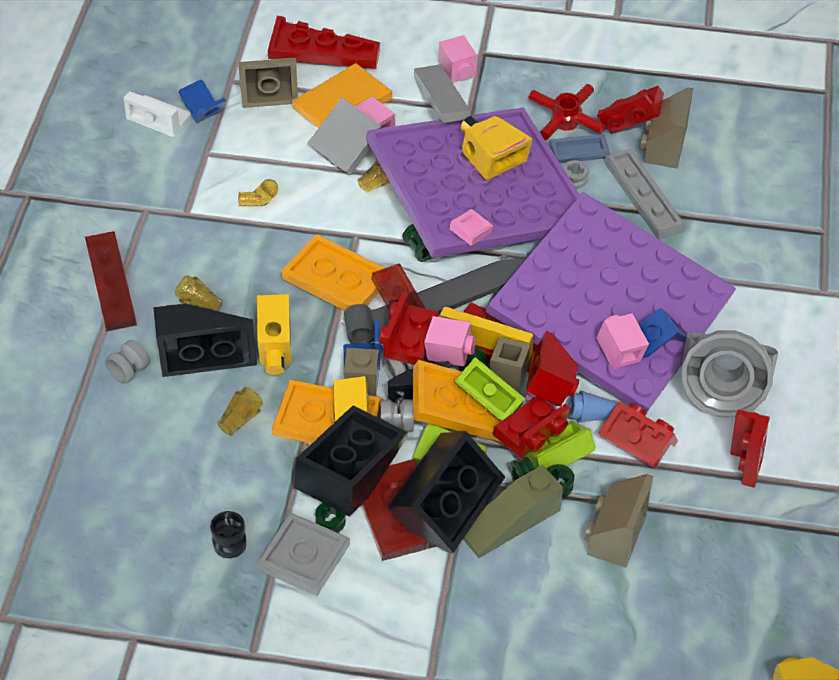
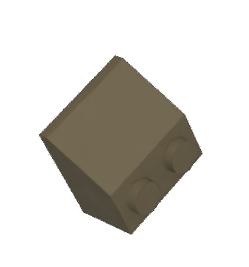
[239,58,298,108]
[640,87,693,169]
[584,474,654,568]

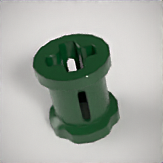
[402,224,432,262]

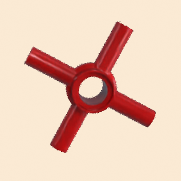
[528,84,606,140]

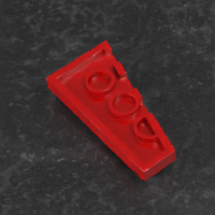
[268,15,380,69]

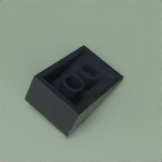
[153,303,257,377]
[294,405,408,517]

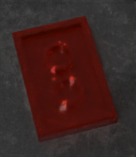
[361,459,437,561]

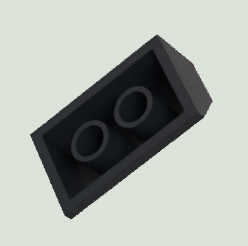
[387,431,505,553]

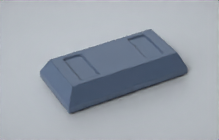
[548,134,611,163]

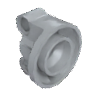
[681,330,778,417]

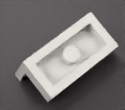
[123,91,191,137]

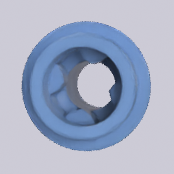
[569,391,618,423]

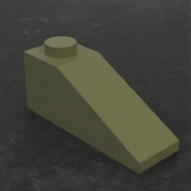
[463,465,563,558]

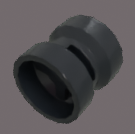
[210,511,247,559]

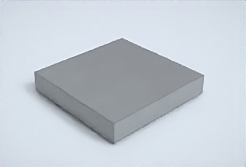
[308,97,383,175]
[256,513,350,596]

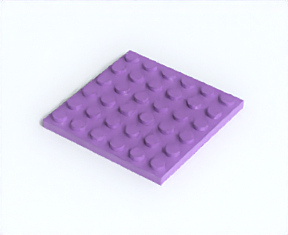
[366,107,580,258]
[486,192,736,412]

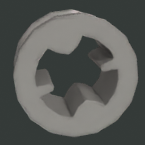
[563,160,589,189]

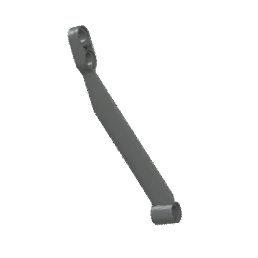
[343,257,528,344]

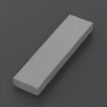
[414,64,470,124]
[604,148,685,240]

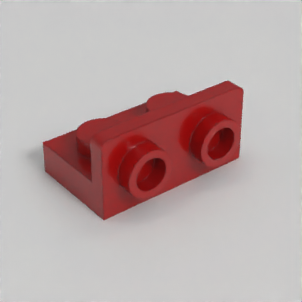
[597,86,664,134]
[379,292,439,365]
[492,396,570,459]
[598,401,678,469]
[730,410,770,488]

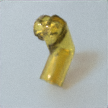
[238,179,279,206]

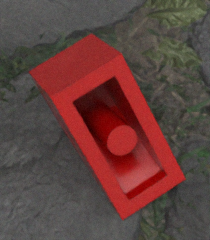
[526,331,580,407]

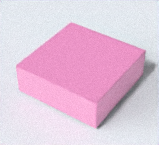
[449,209,493,246]

